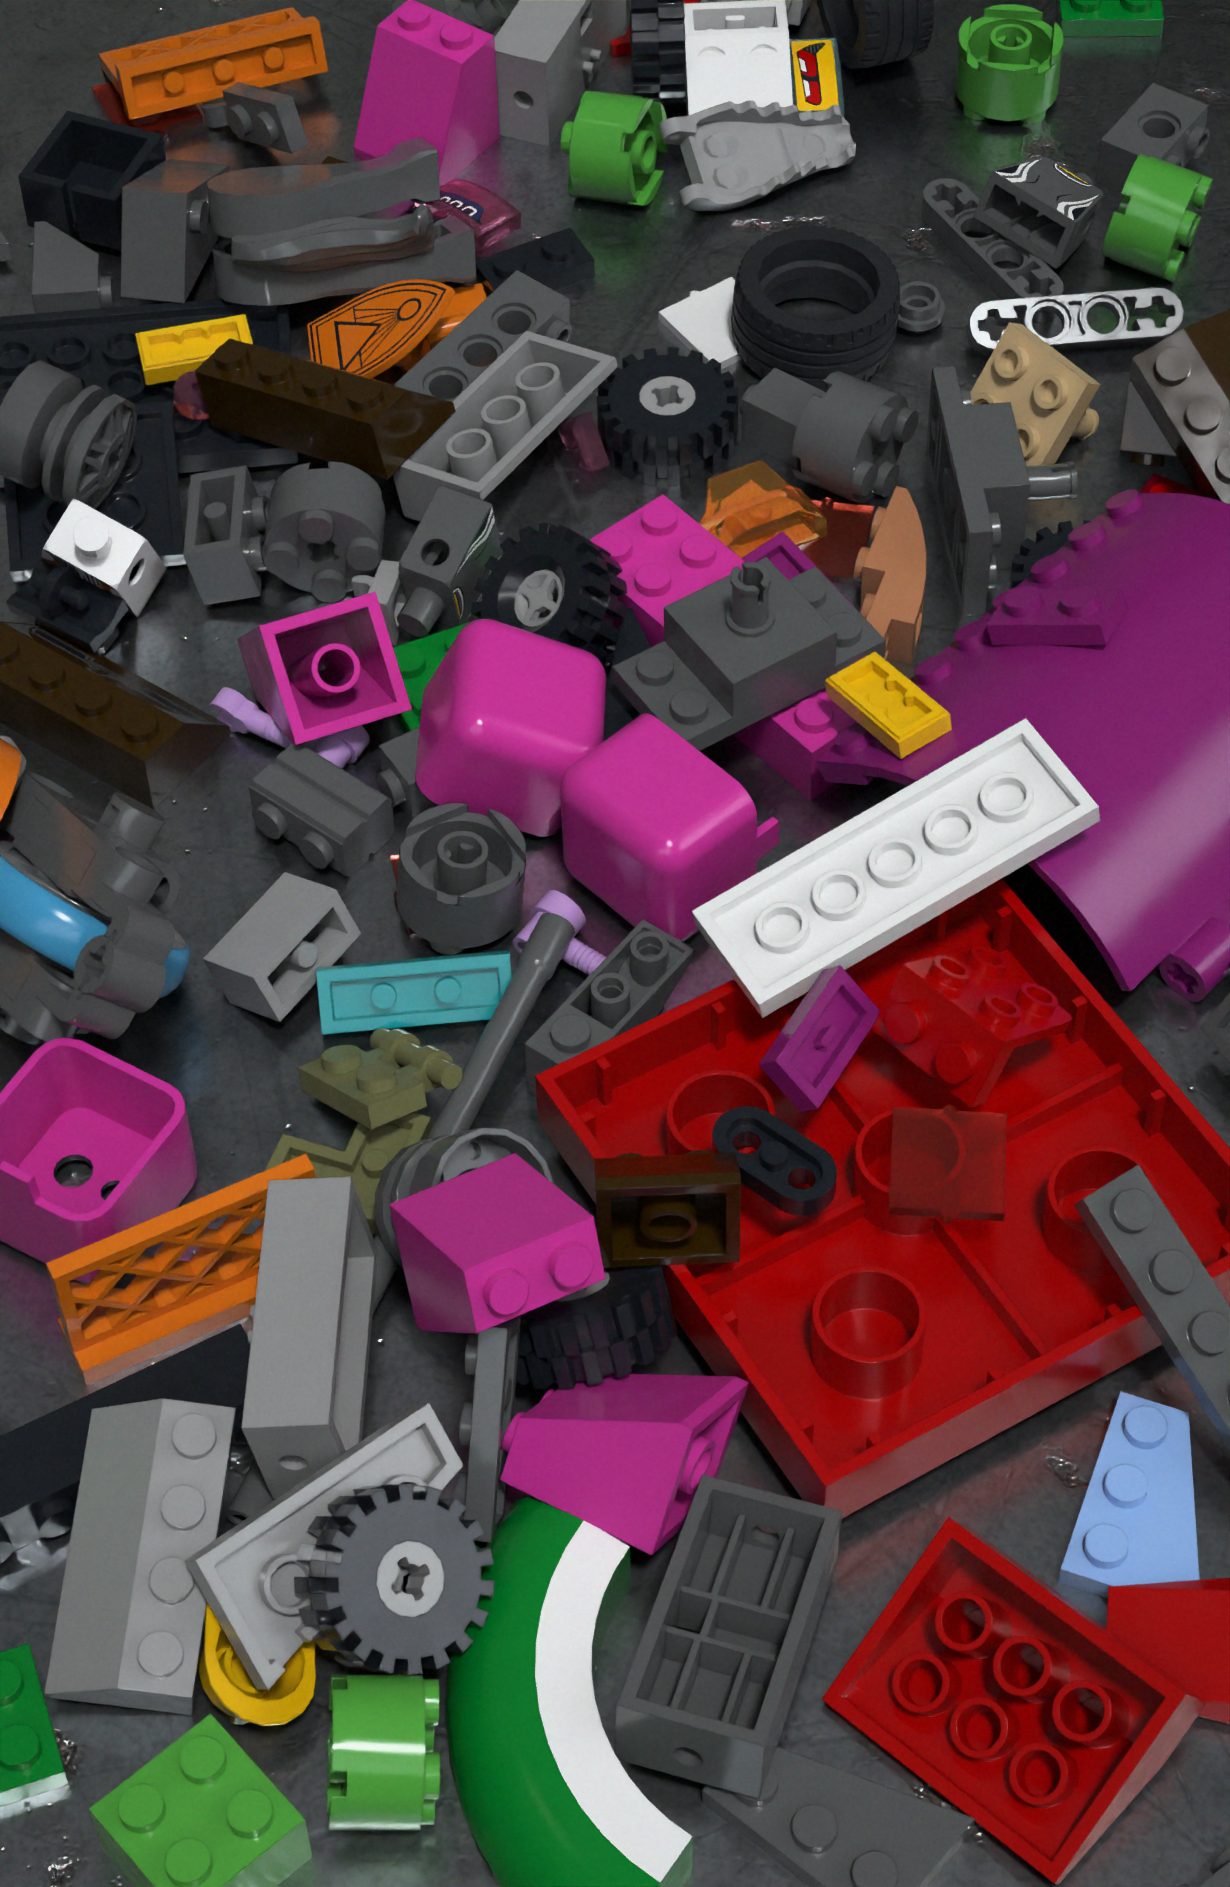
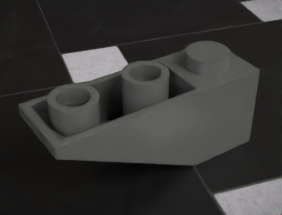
[525,920,695,1096]

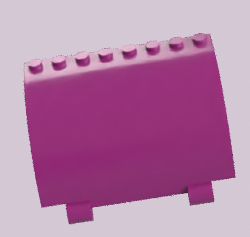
[816,489,1230,1002]

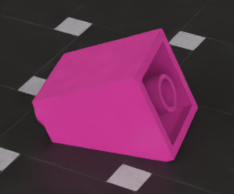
[354,0,500,191]
[237,591,412,745]
[389,1153,606,1334]
[500,1373,749,1555]

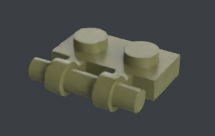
[298,1027,463,1130]

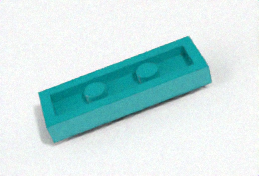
[316,950,512,1035]

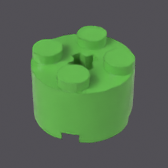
[955,4,1064,124]
[560,91,668,206]
[1102,154,1213,283]
[327,1675,440,1830]

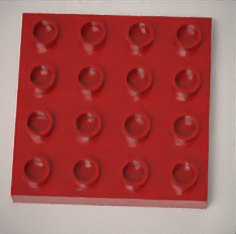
[535,879,1230,1518]

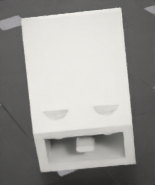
[684,0,793,116]

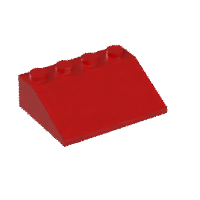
[822,1517,1207,1885]

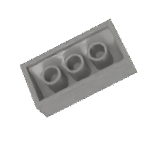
[393,331,618,521]
[44,1398,236,1715]

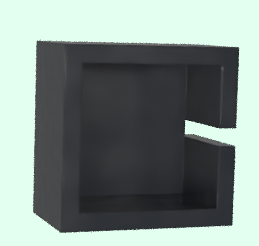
[18,111,166,250]

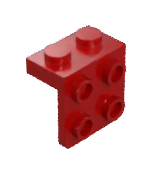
[871,945,1072,1108]

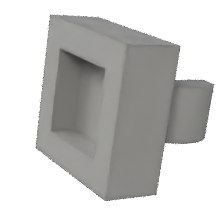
[343,560,406,646]

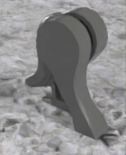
[207,137,476,306]

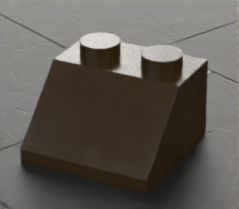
[594,1150,741,1268]

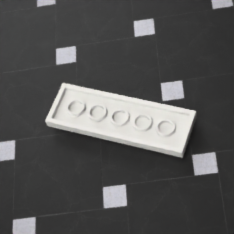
[692,718,1100,1018]

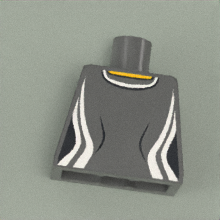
[973,156,1104,269]
[397,485,503,637]

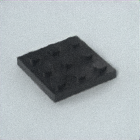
[3,401,186,582]

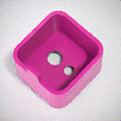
[0,1037,197,1284]

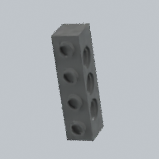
[394,270,572,402]

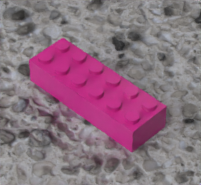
[590,494,859,801]

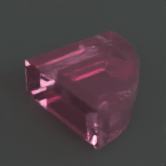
[557,411,610,472]

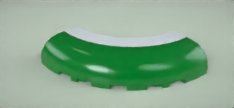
[445,1496,693,1887]

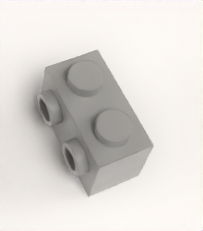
[203,872,361,1022]

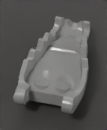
[658,100,856,211]

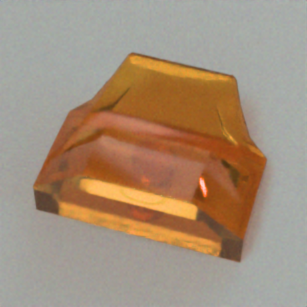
[699,460,827,558]

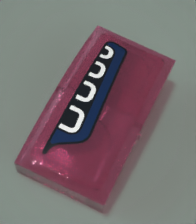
[413,179,521,252]

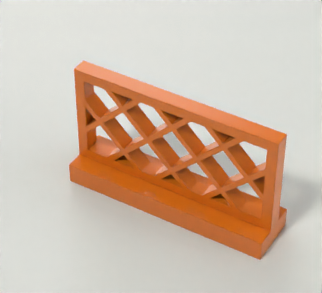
[98,7,328,120]
[46,1154,316,1386]

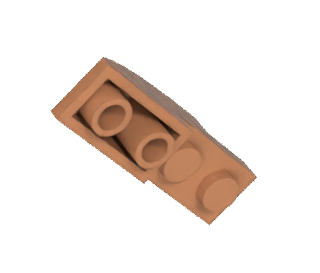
[853,486,926,664]

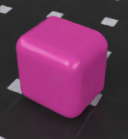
[415,619,606,836]
[560,713,780,942]

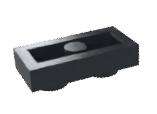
[476,228,595,296]

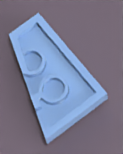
[1058,1391,1199,1599]

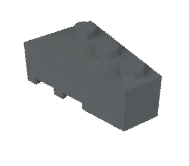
[121,159,230,304]

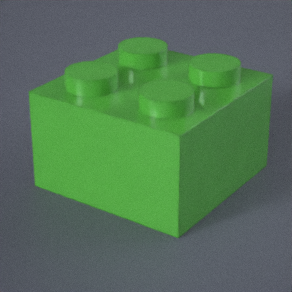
[89,1713,313,1887]

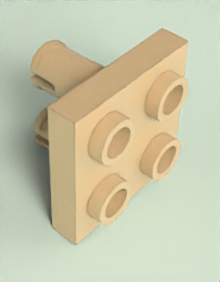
[970,322,1101,466]

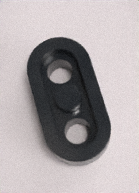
[712,1106,837,1216]

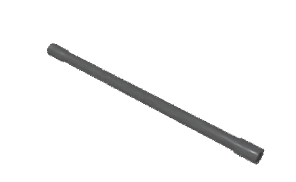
[226,913,575,1525]

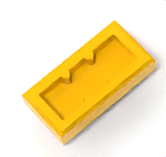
[135,314,253,385]
[825,651,952,759]

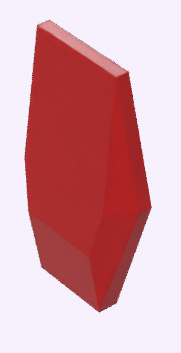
[1106,1578,1230,1725]

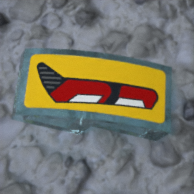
[789,38,845,117]

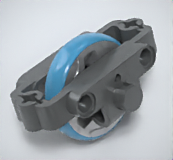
[0,771,190,1045]

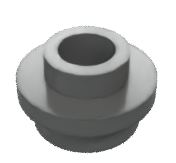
[897,281,945,332]

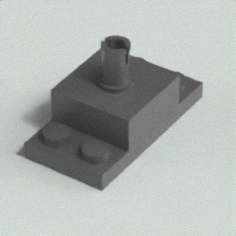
[926,366,1078,616]
[612,557,886,751]

